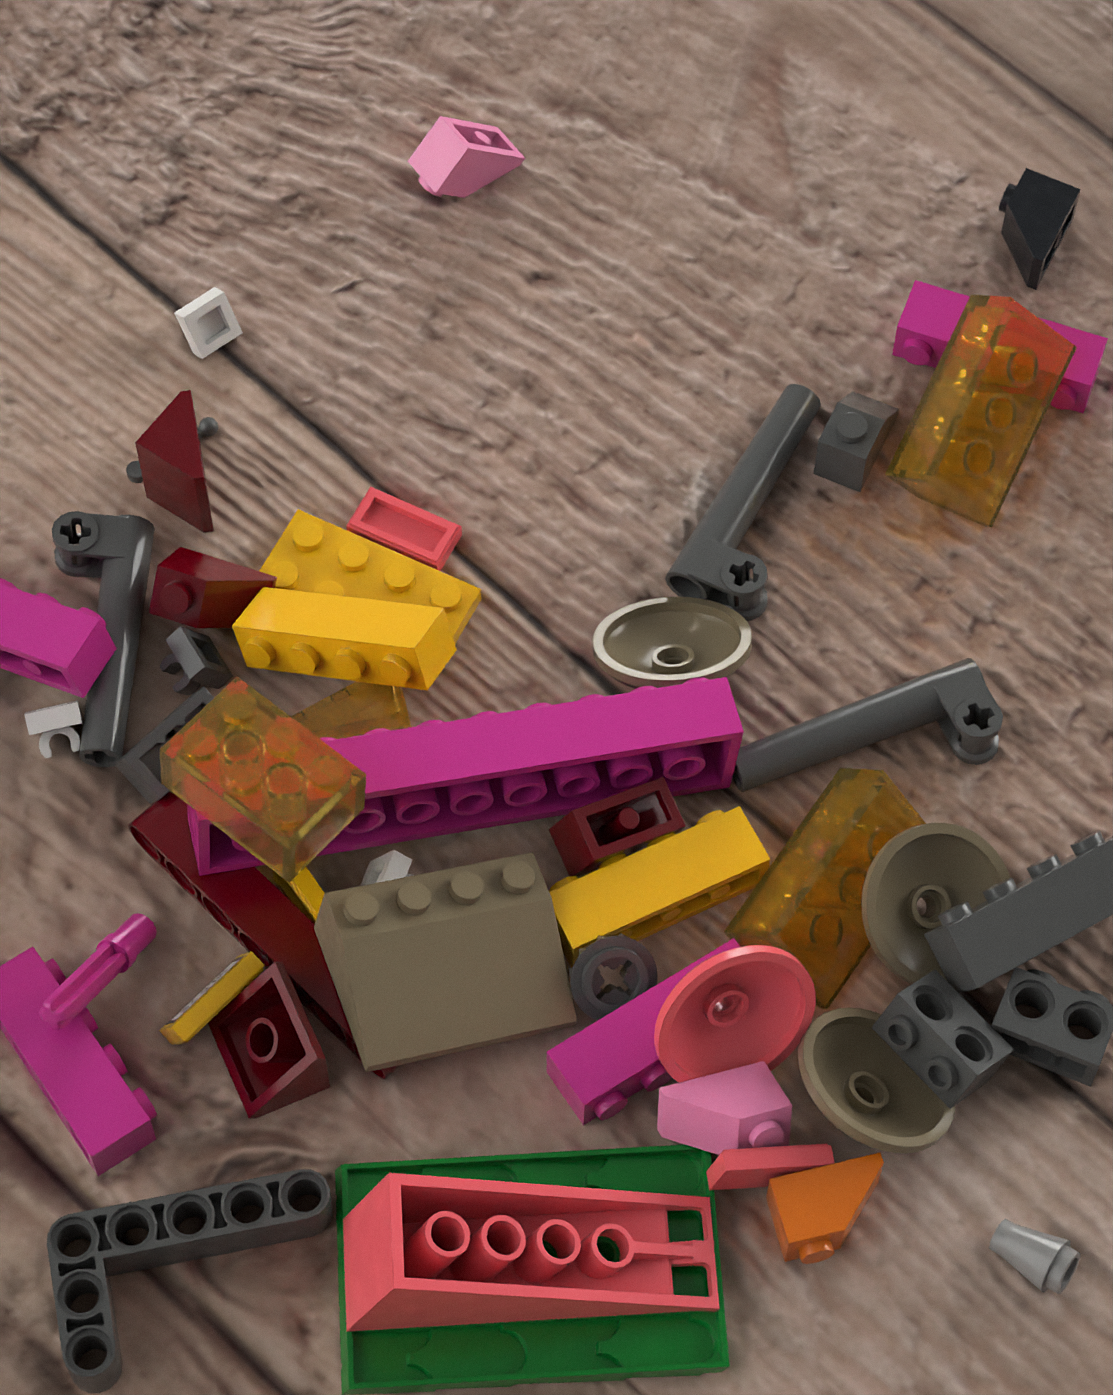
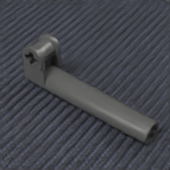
[665,384,821,621]
[52,511,155,767]
[732,658,1003,792]

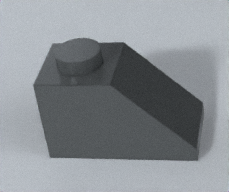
[814,391,899,492]

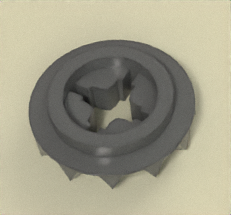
[569,933,658,1020]

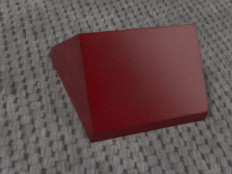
[135,390,214,533]
[208,962,331,1119]

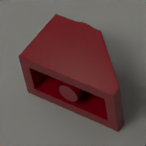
[148,547,277,629]
[548,777,686,876]

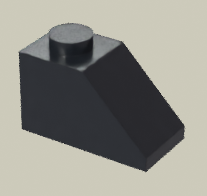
[999,168,1081,290]

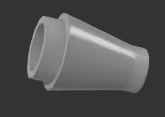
[989,1219,1081,1294]

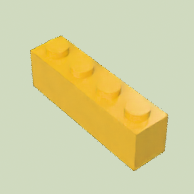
[232,587,457,691]
[549,806,771,967]

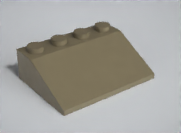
[314,852,577,1072]

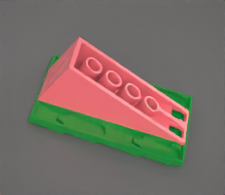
[335,1145,730,1395]

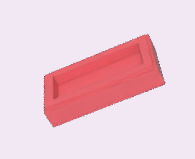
[346,487,462,571]
[706,1143,835,1191]

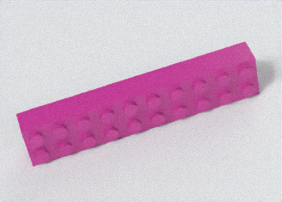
[186,677,744,876]

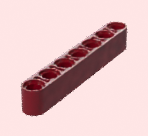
[128,790,400,1079]

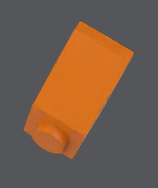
[766,1152,884,1264]

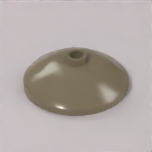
[592,597,752,689]
[862,823,1011,984]
[798,1008,955,1153]

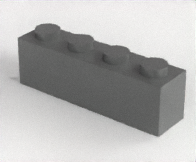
[924,831,1113,993]

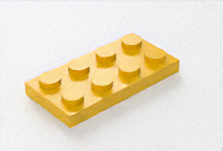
[259,509,482,644]

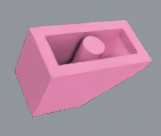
[408,116,525,198]
[657,1061,792,1155]

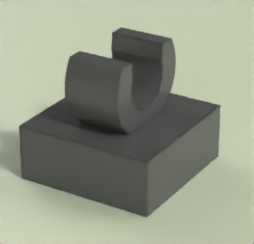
[160,626,233,696]

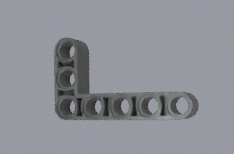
[47,1169,333,1393]

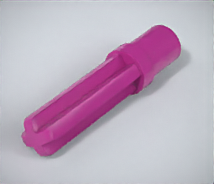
[39,913,157,1029]

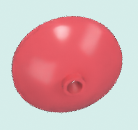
[654,945,816,1083]

